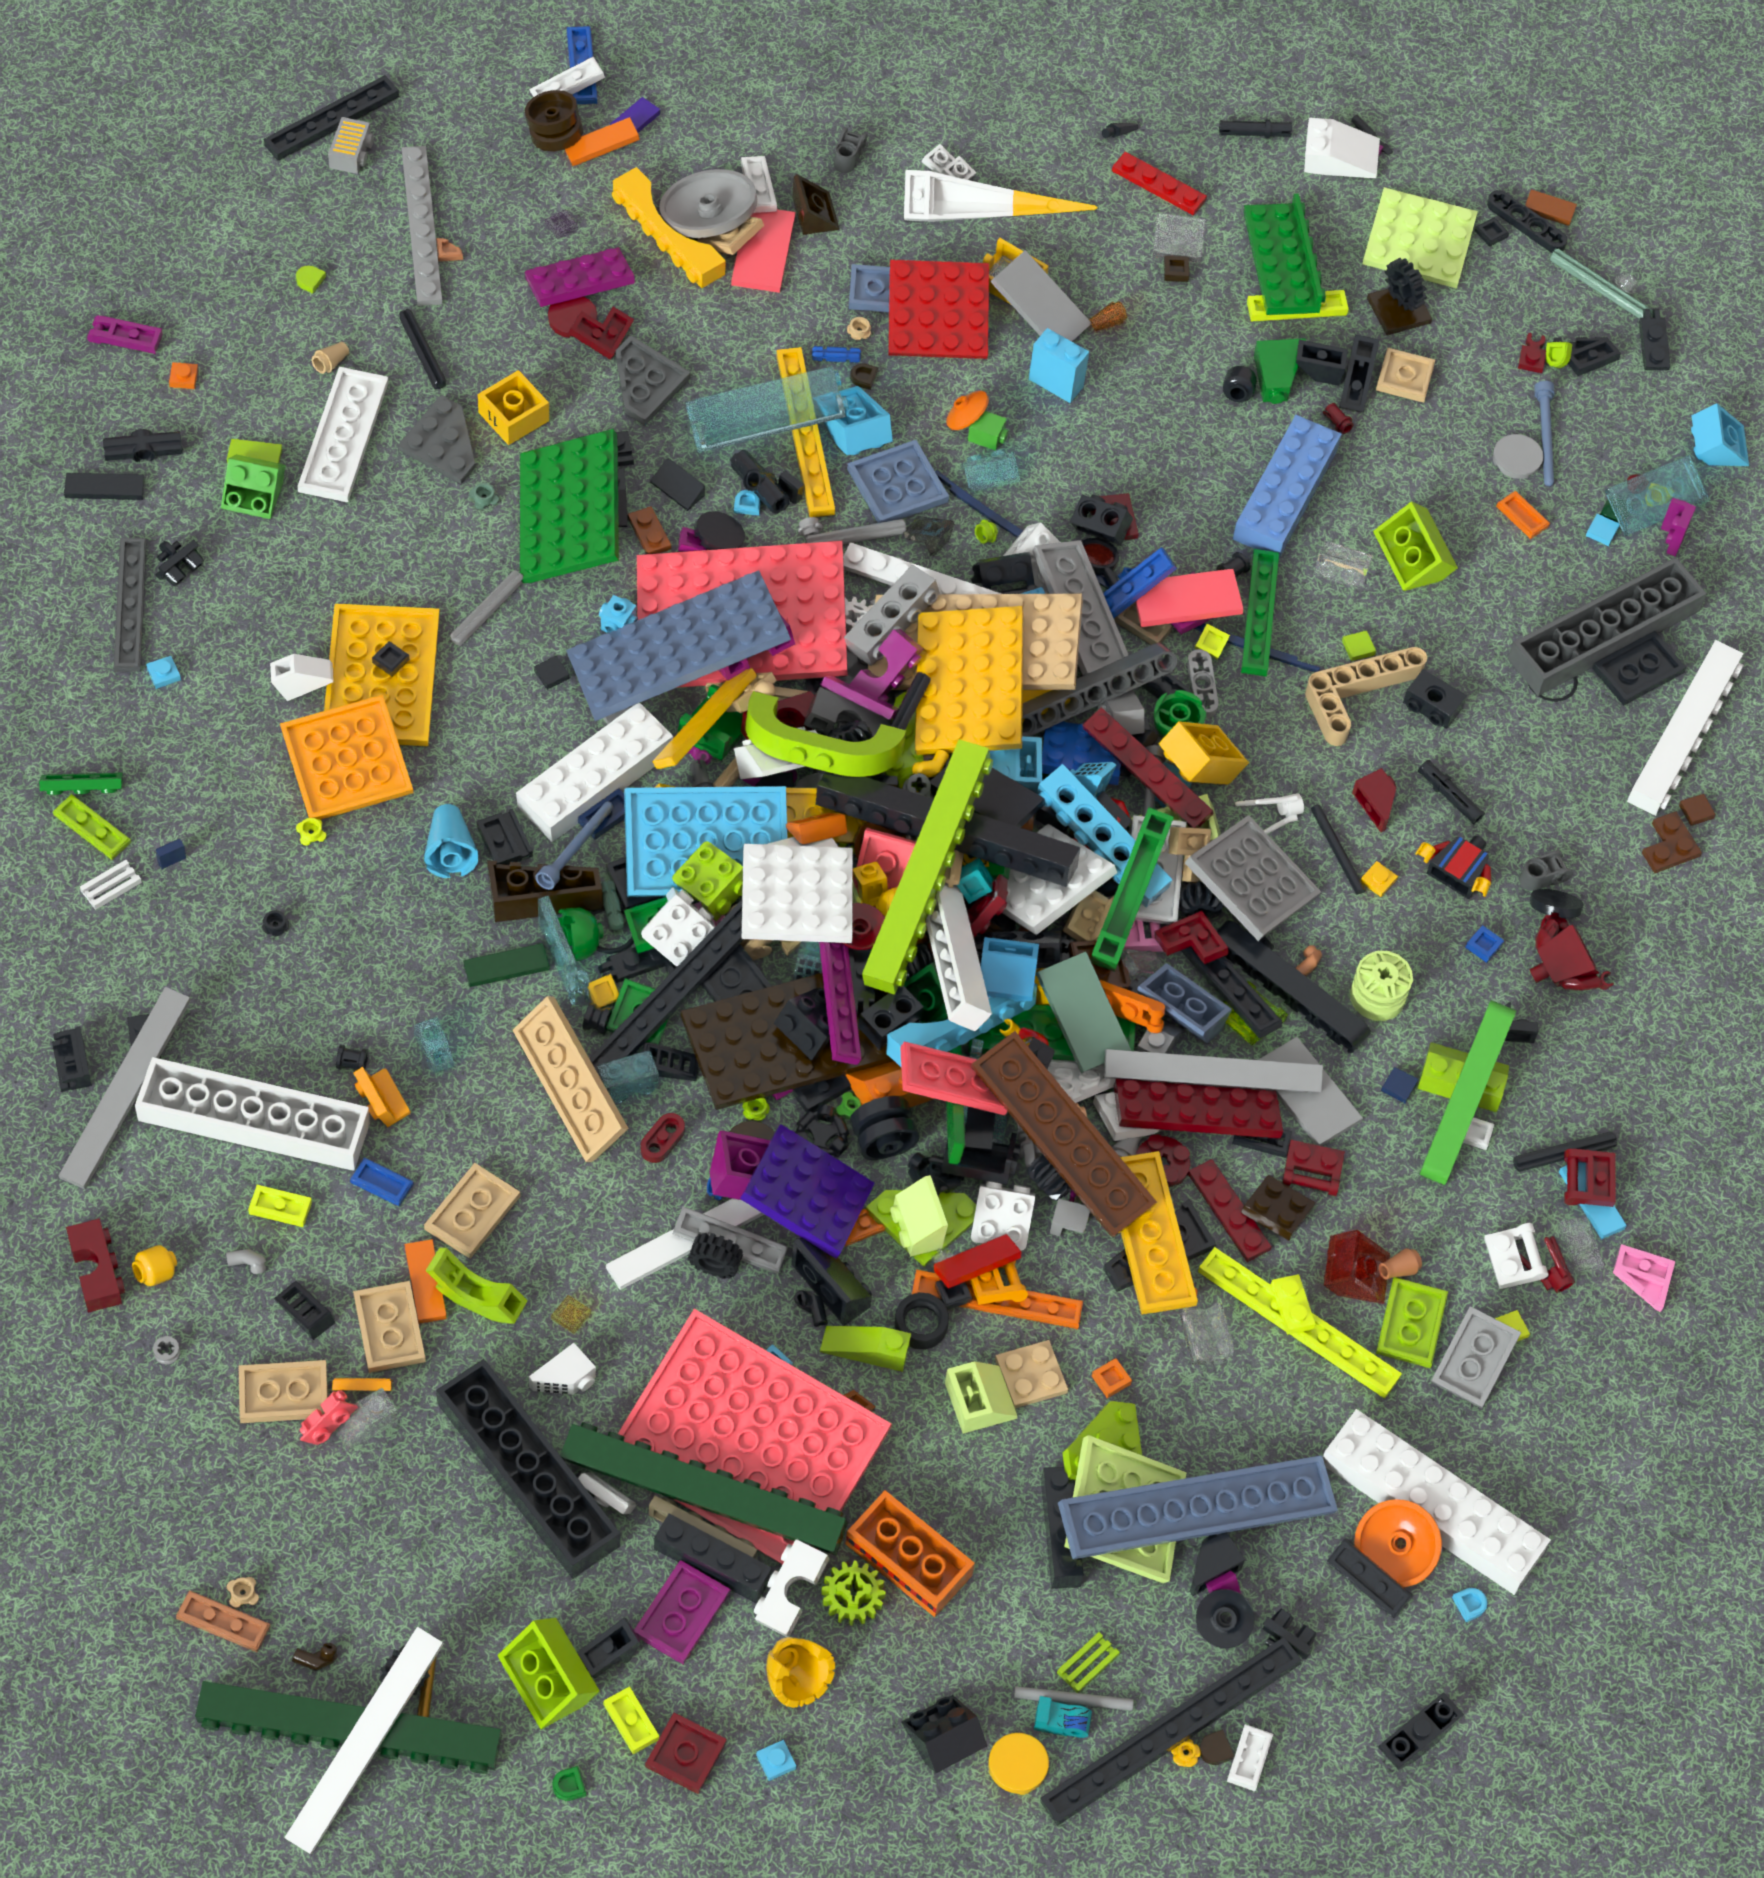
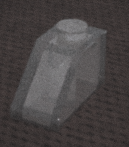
[335,1388,398,1451]

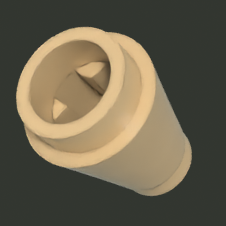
[312,342,349,374]

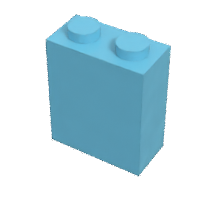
[1029,328,1089,403]

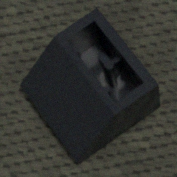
[901,1695,988,1773]

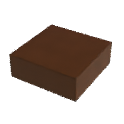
[1679,794,1716,826]

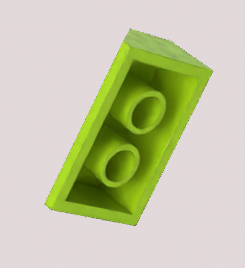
[1373,501,1458,591]
[1417,1042,1509,1112]
[497,1618,600,1729]

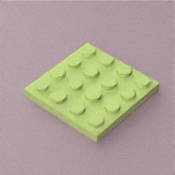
[1362,188,1478,288]
[1065,1435,1187,1583]

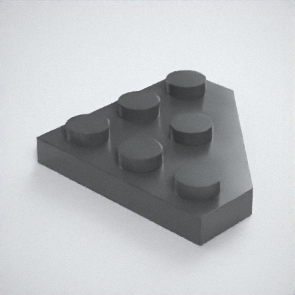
[615,335,691,426]
[398,395,475,484]

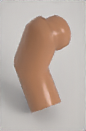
[1296,945,1322,976]

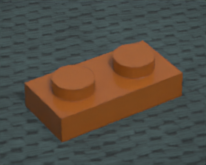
[628,506,671,554]

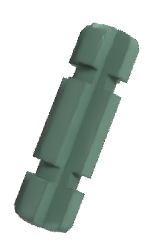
[601,880,624,931]

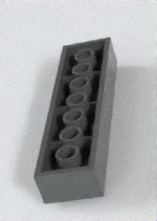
[1508,557,1707,696]

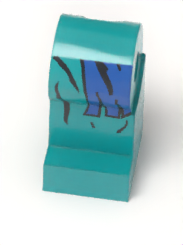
[1034,1696,1092,1738]

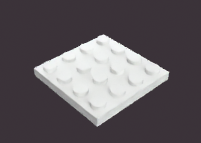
[993,824,1117,935]
[742,844,852,943]

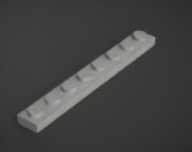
[402,146,442,306]

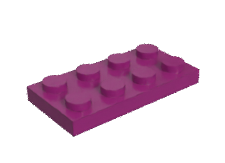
[525,247,635,307]

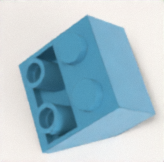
[981,937,1039,1002]

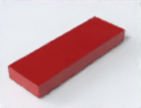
[934,1234,1021,1289]

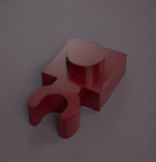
[1518,333,1546,373]

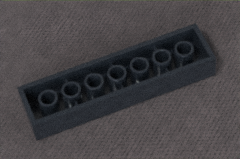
[436,1359,621,1579]

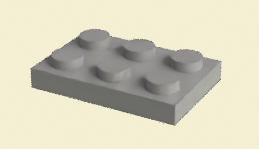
[1431,1306,1521,1409]

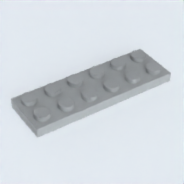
[1032,540,1128,676]

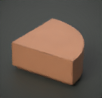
[436,238,463,261]

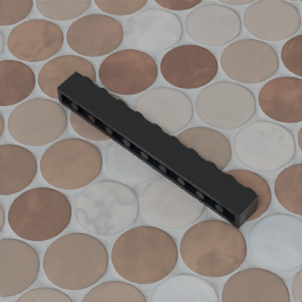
[815,772,1080,887]

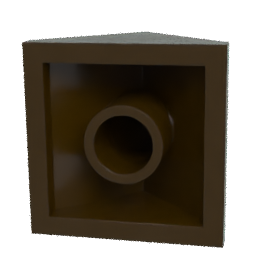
[792,174,840,235]

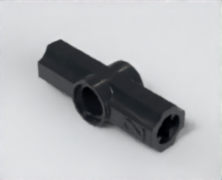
[103,429,183,462]
[730,450,790,514]

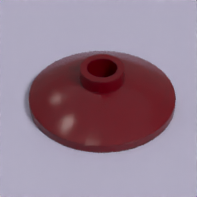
[842,903,885,950]

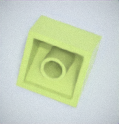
[891,1175,948,1257]

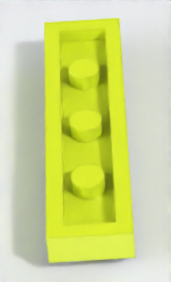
[1247,290,1349,322]

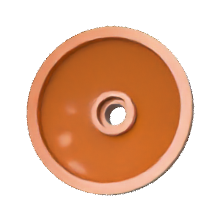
[1354,1499,1442,1587]

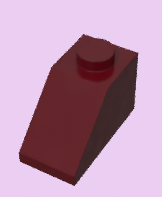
[1352,768,1396,832]

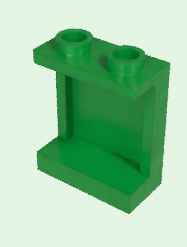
[677,684,744,761]

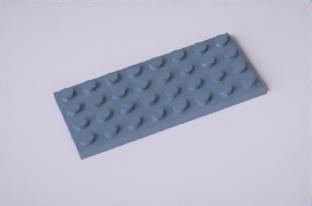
[566,570,791,721]

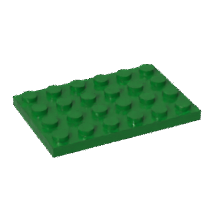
[520,429,619,583]

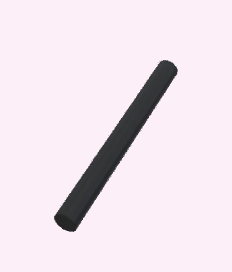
[1311,804,1366,895]

